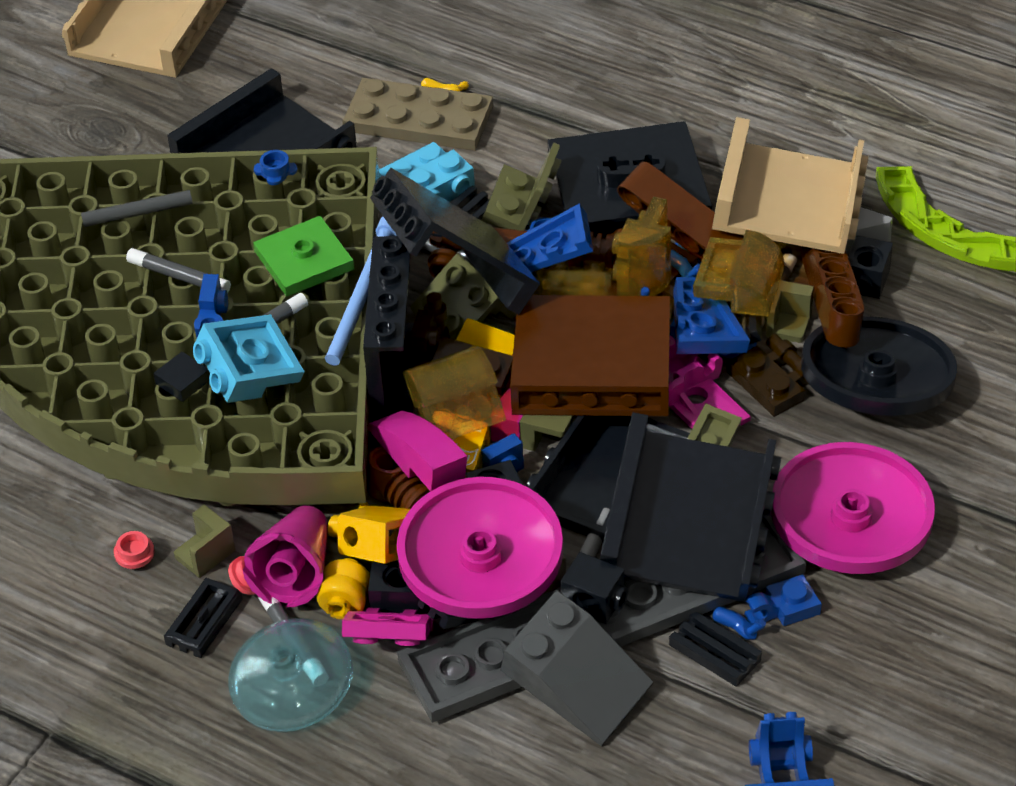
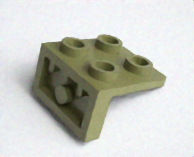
[482,142,562,231]
[410,252,515,340]

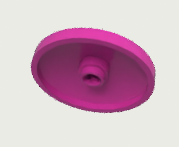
[771,442,935,574]
[397,477,563,618]

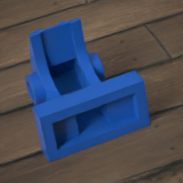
[745,712,834,786]

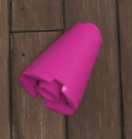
[243,505,328,608]

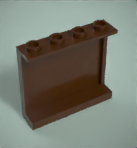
[510,295,670,416]

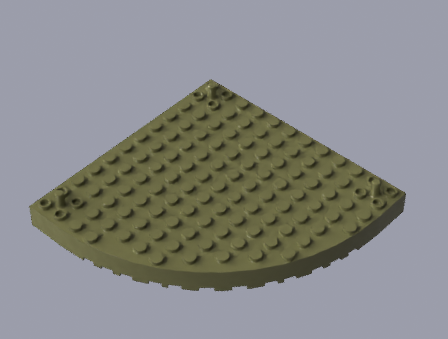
[0,147,380,506]

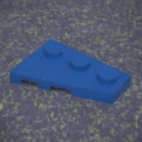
[507,203,593,272]
[673,277,750,355]

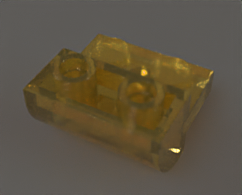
[612,197,671,296]
[693,229,784,317]
[533,260,614,296]
[403,346,507,439]

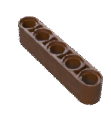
[617,162,780,294]
[801,246,864,348]

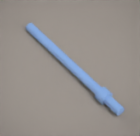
[325,217,397,366]

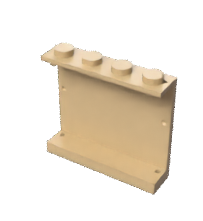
[62,0,227,78]
[712,117,869,254]

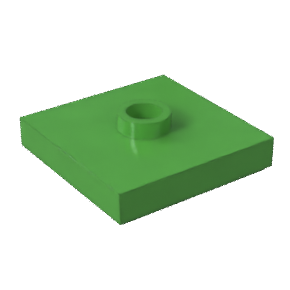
[253,216,354,297]

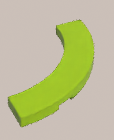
[876,166,1016,272]

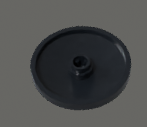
[801,316,957,416]

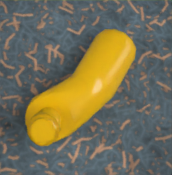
[421,78,469,91]

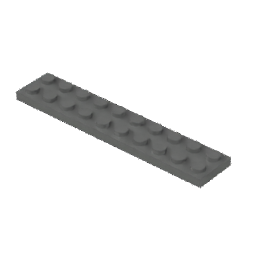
[397,515,806,723]

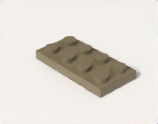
[342,77,493,151]

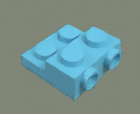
[379,142,475,202]
[193,314,305,403]

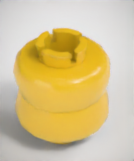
[316,558,370,619]

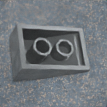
[501,590,653,746]

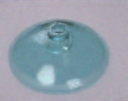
[228,618,353,732]

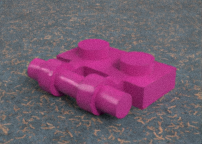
[342,608,434,646]

